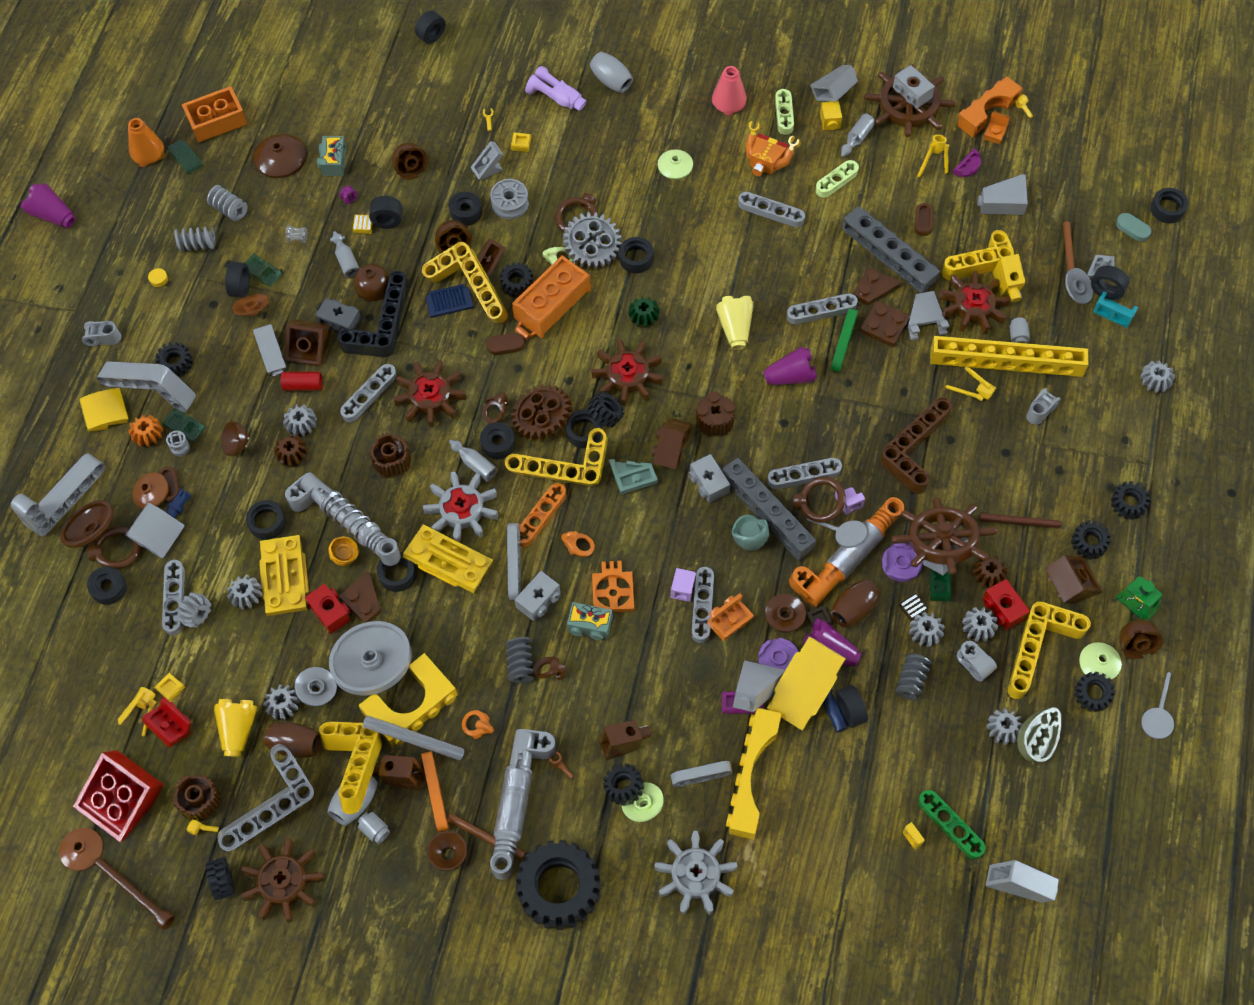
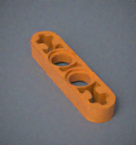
[519,483,566,548]
[421,751,449,833]

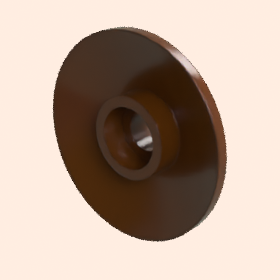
[765,594,806,632]

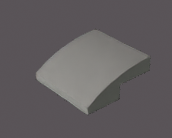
[126,503,185,558]

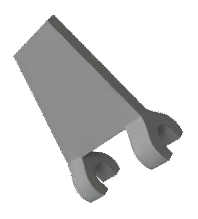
[908,291,949,340]

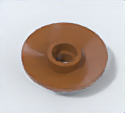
[232,294,269,316]
[132,472,168,509]
[59,828,103,871]

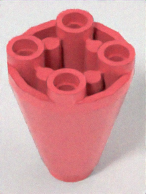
[712,66,747,116]

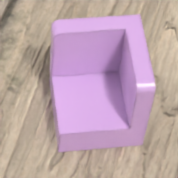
[835,487,865,515]
[671,568,696,602]

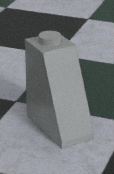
[810,65,858,102]
[977,174,1028,215]
[253,324,287,377]
[733,660,785,712]
[985,860,1059,903]

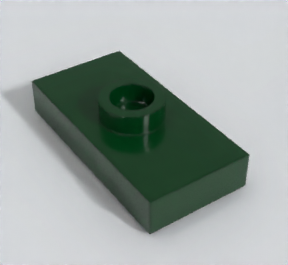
[930,569,951,602]

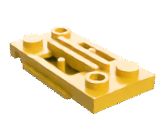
[403,524,493,593]
[260,535,309,616]
[767,636,846,731]

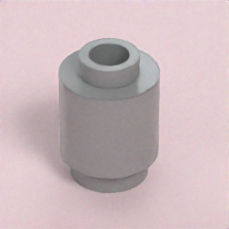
[1009,318,1030,344]
[358,812,390,844]

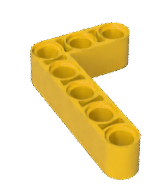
[422,242,508,324]
[505,428,608,486]
[1008,602,1091,699]
[319,722,382,814]

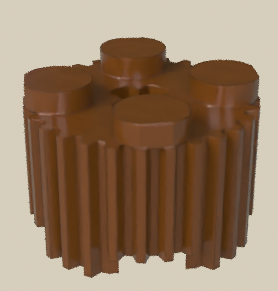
[696,391,735,437]
[369,432,411,478]
[173,774,221,822]

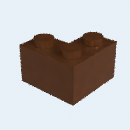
[652,417,692,469]

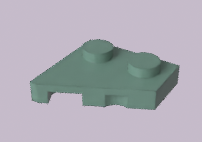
[608,459,658,495]

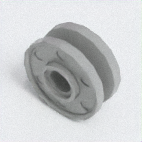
[490,179,529,219]

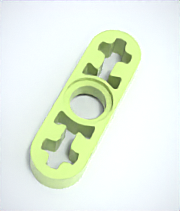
[775,89,794,135]
[816,160,859,198]

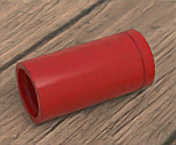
[281,372,323,391]

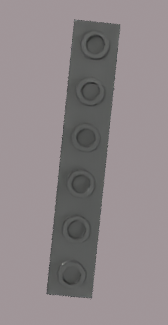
[842,206,940,293]
[723,457,816,562]

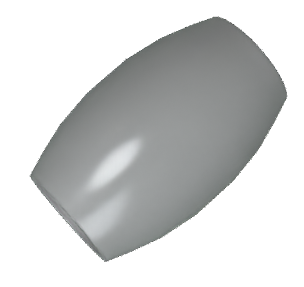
[590,52,633,93]
[327,777,378,826]

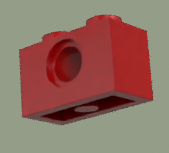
[983,579,1030,630]
[305,584,351,635]

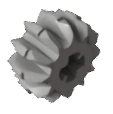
[1140,360,1175,394]
[283,404,317,437]
[227,574,262,610]
[176,592,212,628]
[962,607,998,642]
[909,612,945,648]
[263,684,300,721]
[986,708,1023,745]

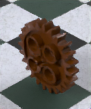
[511,384,573,441]

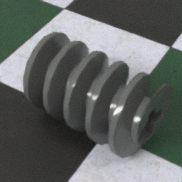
[505,637,534,684]
[895,654,932,701]

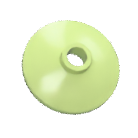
[658,150,693,179]
[1079,642,1122,680]
[622,782,664,822]

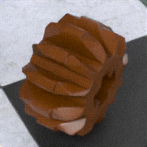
[274,434,308,468]
[972,554,1008,588]

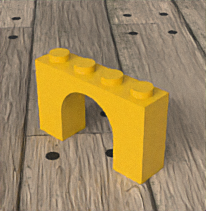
[359,653,457,748]

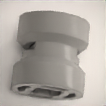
[166,431,190,457]

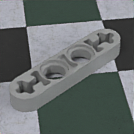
[738,192,805,227]
[787,294,858,324]
[340,364,397,422]
[767,458,842,489]
[507,523,521,600]
[162,560,185,636]
[692,567,714,643]

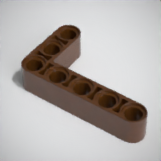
[880,397,952,494]

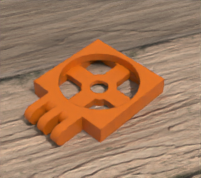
[592,561,634,613]

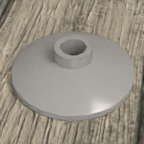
[1065,268,1093,304]
[295,667,337,706]

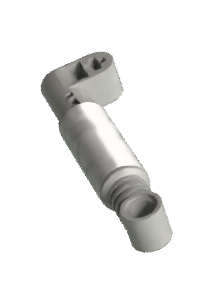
[490,729,556,880]

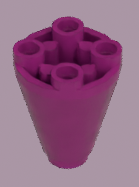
[20,183,75,228]
[763,346,817,385]
[803,618,861,667]

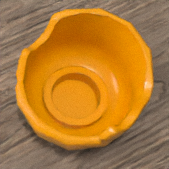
[328,536,359,566]

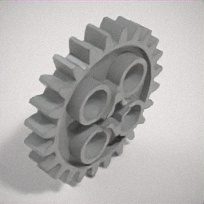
[562,212,622,270]

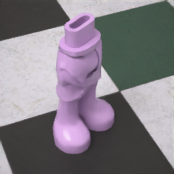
[525,66,587,111]

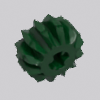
[628,296,660,328]

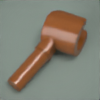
[549,752,574,780]

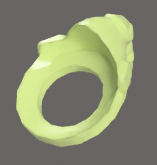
[542,247,574,265]

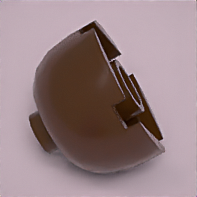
[391,142,428,180]
[435,220,472,255]
[354,264,389,302]
[1119,619,1163,659]

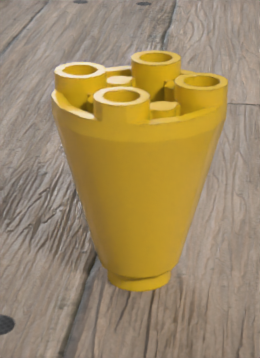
[214,699,257,757]

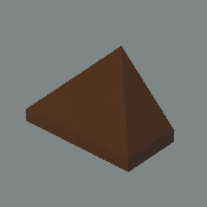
[472,238,506,278]

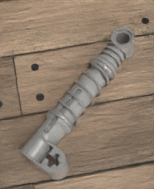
[285,472,401,566]

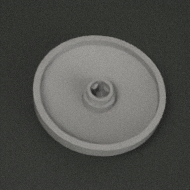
[329,621,412,696]

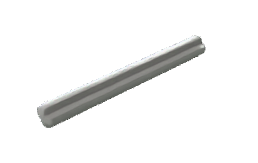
[363,716,464,760]

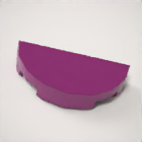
[952,148,981,177]

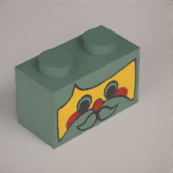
[317,136,347,176]
[567,602,613,640]

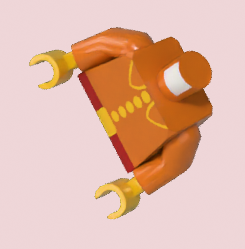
[745,121,801,176]

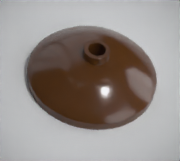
[253,134,307,178]
[60,500,114,548]

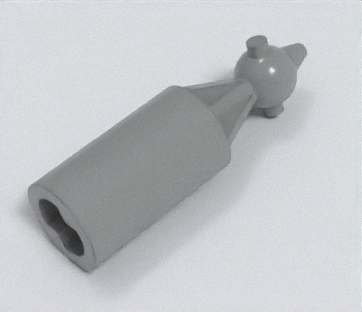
[841,114,875,157]
[330,231,359,279]
[449,440,498,482]

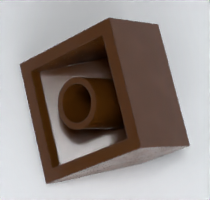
[284,319,330,366]
[1046,555,1103,603]

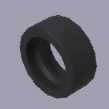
[1150,188,1188,224]
[619,237,654,273]
[225,262,250,298]
[1091,265,1130,300]
[565,410,602,448]
[246,500,286,540]
[377,552,416,592]
[836,685,868,728]

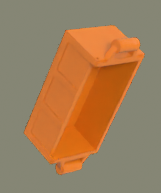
[512,256,591,340]

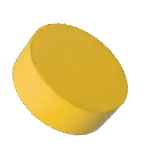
[148,268,168,287]

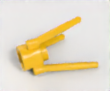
[917,135,949,177]
[945,367,997,402]
[118,687,157,737]

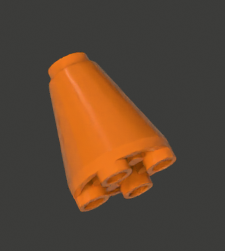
[128,118,165,167]

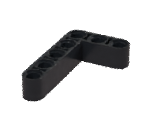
[338,271,408,357]

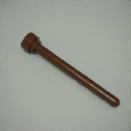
[95,858,175,930]

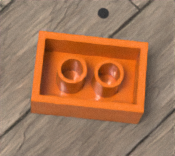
[182,86,247,143]

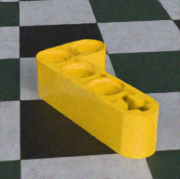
[942,230,1014,280]

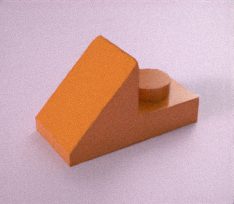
[983,111,1011,144]

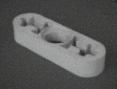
[670,761,733,787]

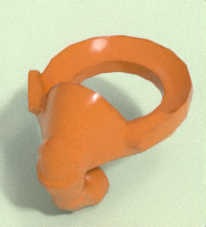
[561,531,595,557]
[462,710,494,739]

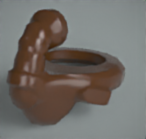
[482,392,508,424]
[533,655,567,680]

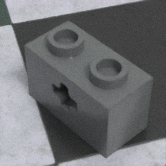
[315,298,362,333]

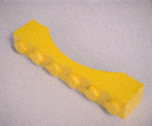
[726,708,782,840]

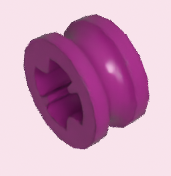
[339,186,358,204]

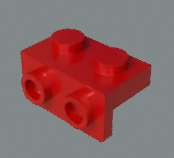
[142,697,191,748]

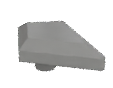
[1087,255,1114,278]

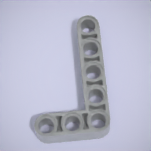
[97,362,196,412]
[11,454,105,536]
[217,744,314,851]

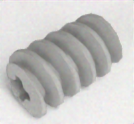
[207,185,248,221]
[174,226,215,252]

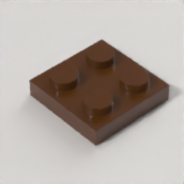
[860,301,910,348]

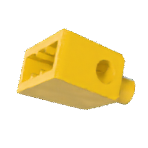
[993,254,1025,302]

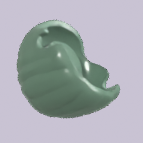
[732,514,769,551]

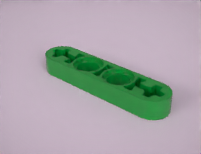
[830,308,858,373]
[918,790,986,860]

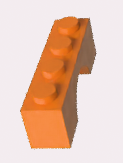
[957,77,1023,138]

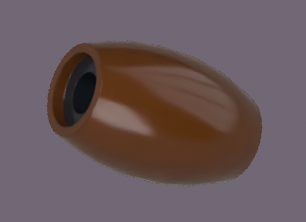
[831,579,880,628]
[264,722,321,758]

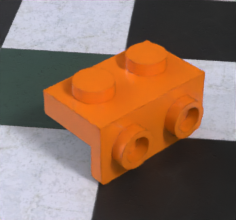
[707,593,754,641]

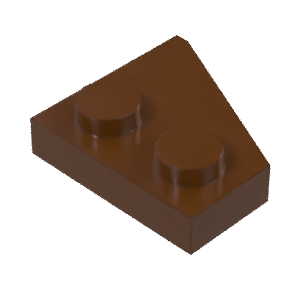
[852,267,901,305]
[339,571,381,623]

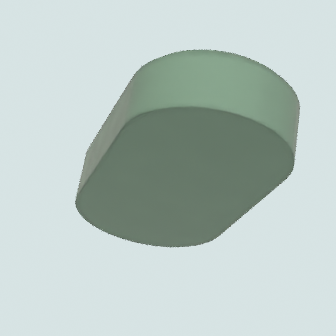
[1116,213,1151,241]

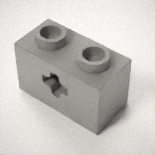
[689,454,730,503]
[514,571,560,621]

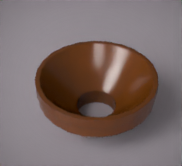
[221,421,249,457]
[427,831,467,872]

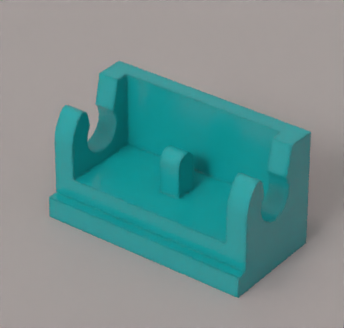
[1093,291,1138,328]

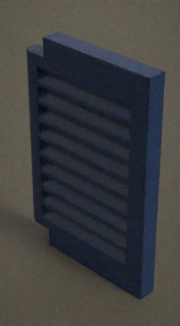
[425,284,474,318]

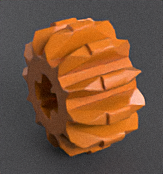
[128,414,163,447]

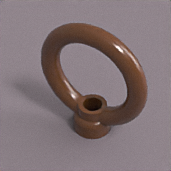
[555,193,598,233]
[793,477,846,523]
[87,527,142,569]

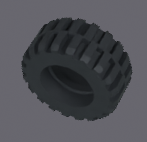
[516,840,601,930]

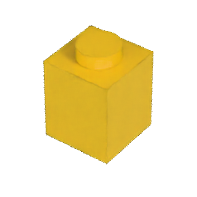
[820,101,842,130]

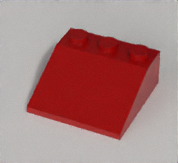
[73,750,164,842]

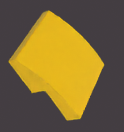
[80,388,128,432]

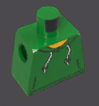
[1115,576,1163,620]

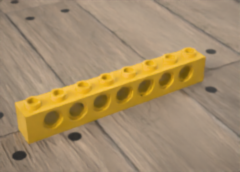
[930,336,1088,377]

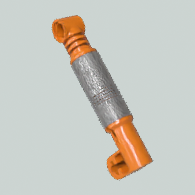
[789,497,904,607]

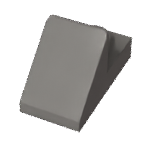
[471,141,504,180]

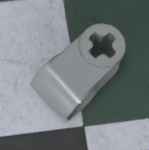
[82,321,121,346]
[1026,388,1061,425]
[957,641,997,682]

